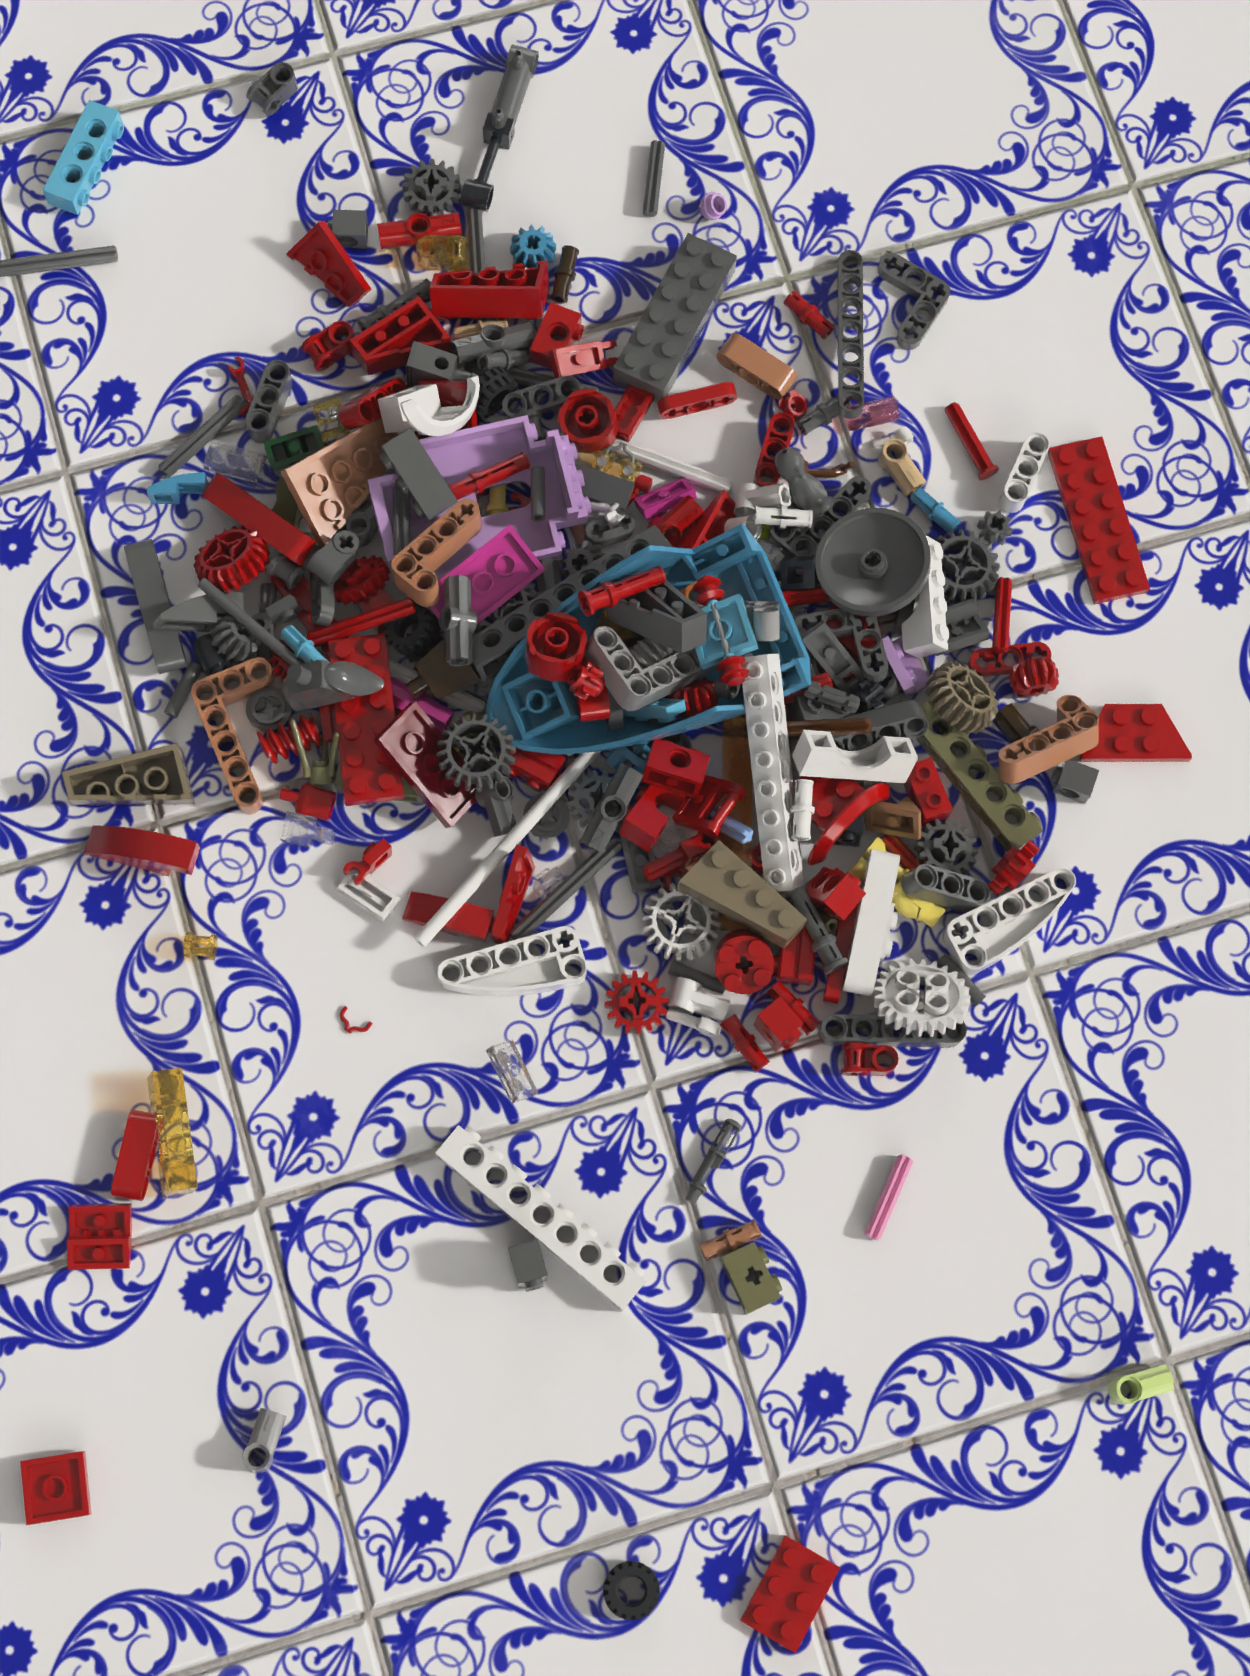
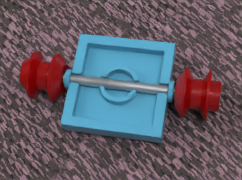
[693,575,759,686]

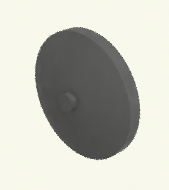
[815,508,931,616]

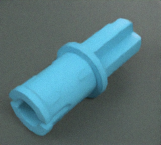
[281,625,329,663]

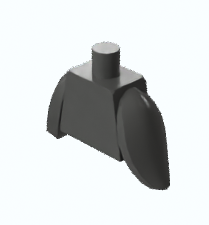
[282,660,385,712]

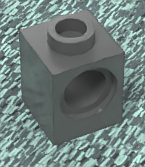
[328,209,368,249]
[1051,759,1099,804]

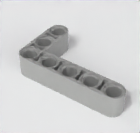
[585,626,718,711]

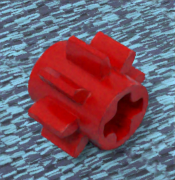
[568,661,605,701]

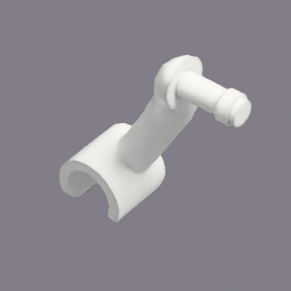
[590,502,625,525]

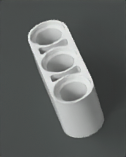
[999,432,1050,513]

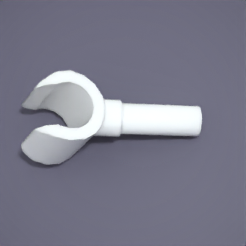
[873,426,913,448]

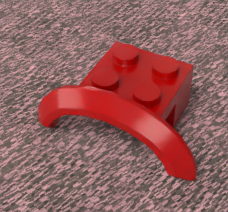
[793,776,890,866]

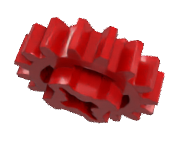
[334,555,391,605]
[988,840,1040,896]
[604,970,669,1036]

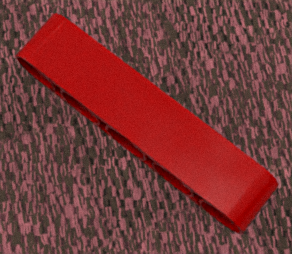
[201,472,318,566]

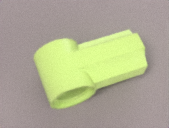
[1108,1364,1174,1405]

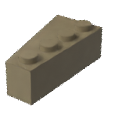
[62,743,195,805]
[677,840,807,949]

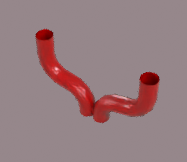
[340,1006,373,1034]

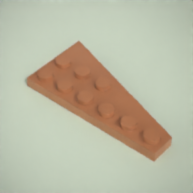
[280,417,398,549]

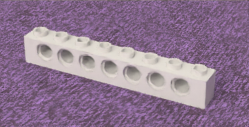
[742,653,805,892]
[435,1125,646,1311]

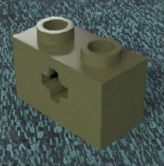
[720,1242,783,1315]

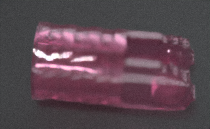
[847,396,899,431]

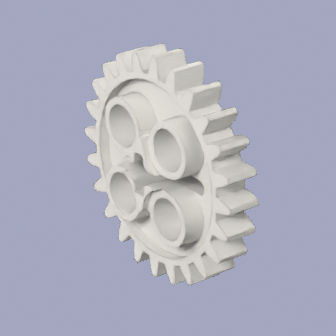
[873,959,971,1037]

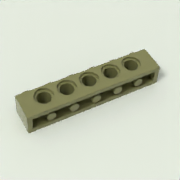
[916,700,1043,852]

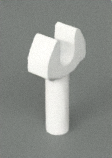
[666,1008,722,1039]

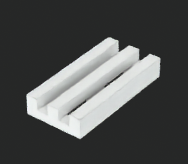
[336,870,401,923]

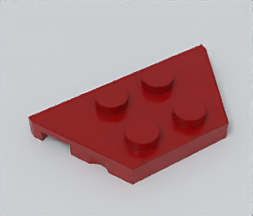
[1079,704,1192,762]

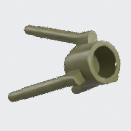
[290,719,339,785]

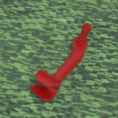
[228,357,253,416]

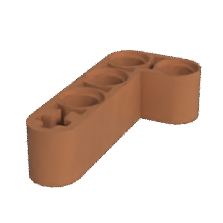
[391,499,482,607]
[998,695,1099,784]

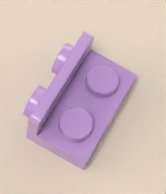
[882,636,928,698]

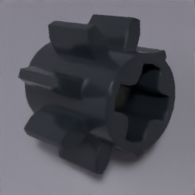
[850,679,886,713]

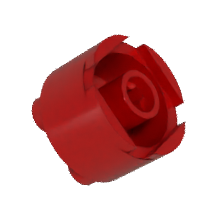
[558,389,618,454]
[525,612,587,682]
[713,929,774,994]

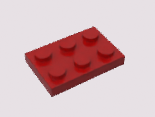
[740,1535,840,1653]

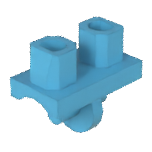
[605,741,651,786]

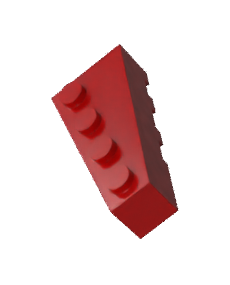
[429,260,550,320]

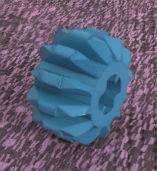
[510,224,556,268]

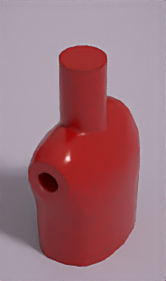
[279,783,336,822]

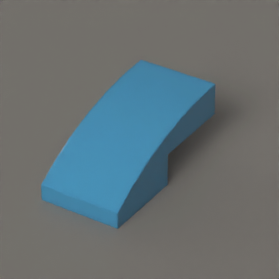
[147,472,209,504]

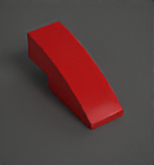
[402,891,495,943]

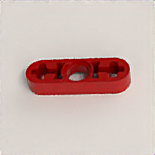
[657,382,738,419]
[968,642,1051,677]

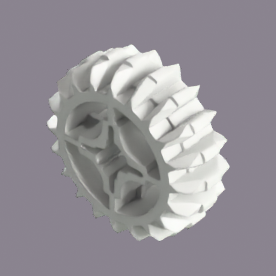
[641,884,721,962]

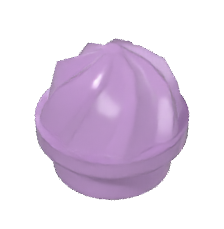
[698,192,727,220]

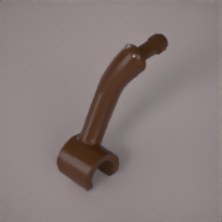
[804,461,854,478]

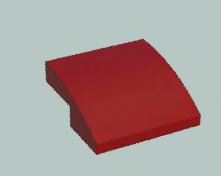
[67,1203,132,1270]

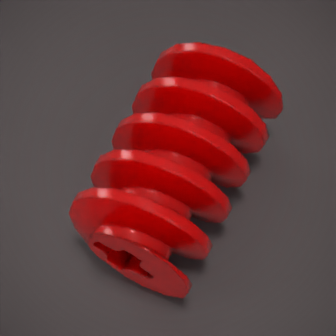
[256,711,321,764]

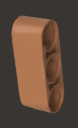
[716,333,798,400]

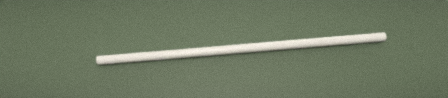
[414,751,601,947]

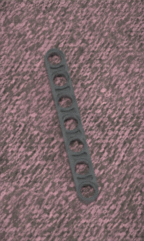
[837,250,864,419]

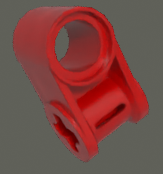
[301,321,355,371]
[841,1042,899,1076]

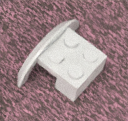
[378,375,480,436]

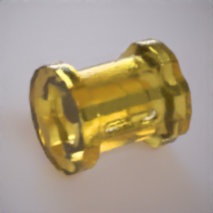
[183,931,218,961]

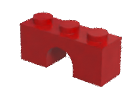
[619,765,686,852]

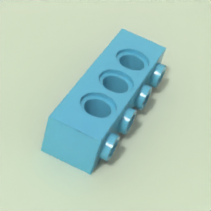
[43,100,124,215]

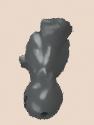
[774,447,833,518]

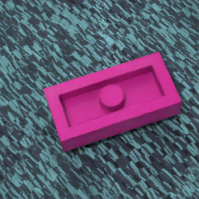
[634,477,697,520]

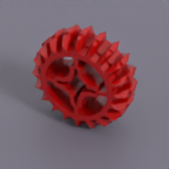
[193,526,270,594]

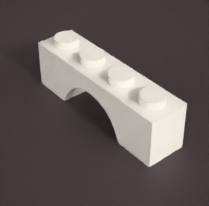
[902,535,949,658]
[792,730,918,783]

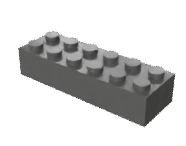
[613,233,737,403]

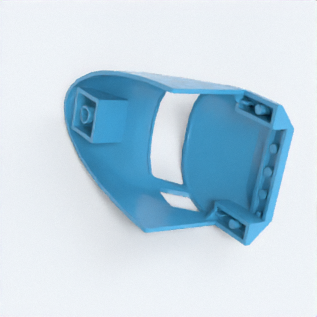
[486,524,811,754]

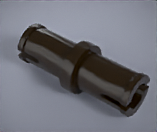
[550,245,579,304]

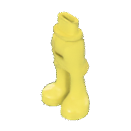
[849,837,946,928]

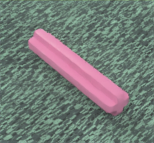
[865,1154,913,1240]

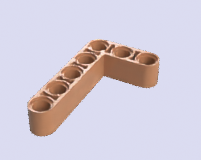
[191,657,274,814]

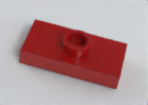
[614,385,654,442]

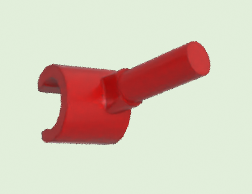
[626,475,653,510]

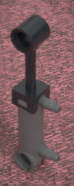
[460,44,539,212]

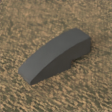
[153,592,244,632]

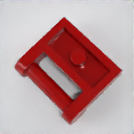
[672,775,747,838]

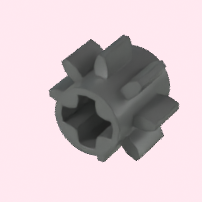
[977,510,1013,545]

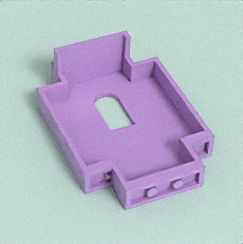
[367,415,592,588]

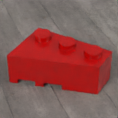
[350,296,451,376]

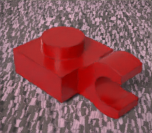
[343,838,392,886]

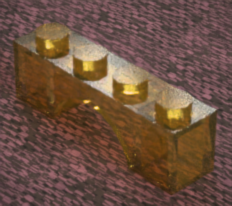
[147,1068,198,1197]

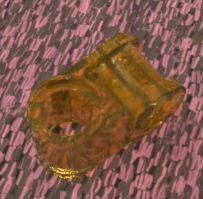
[416,235,469,271]

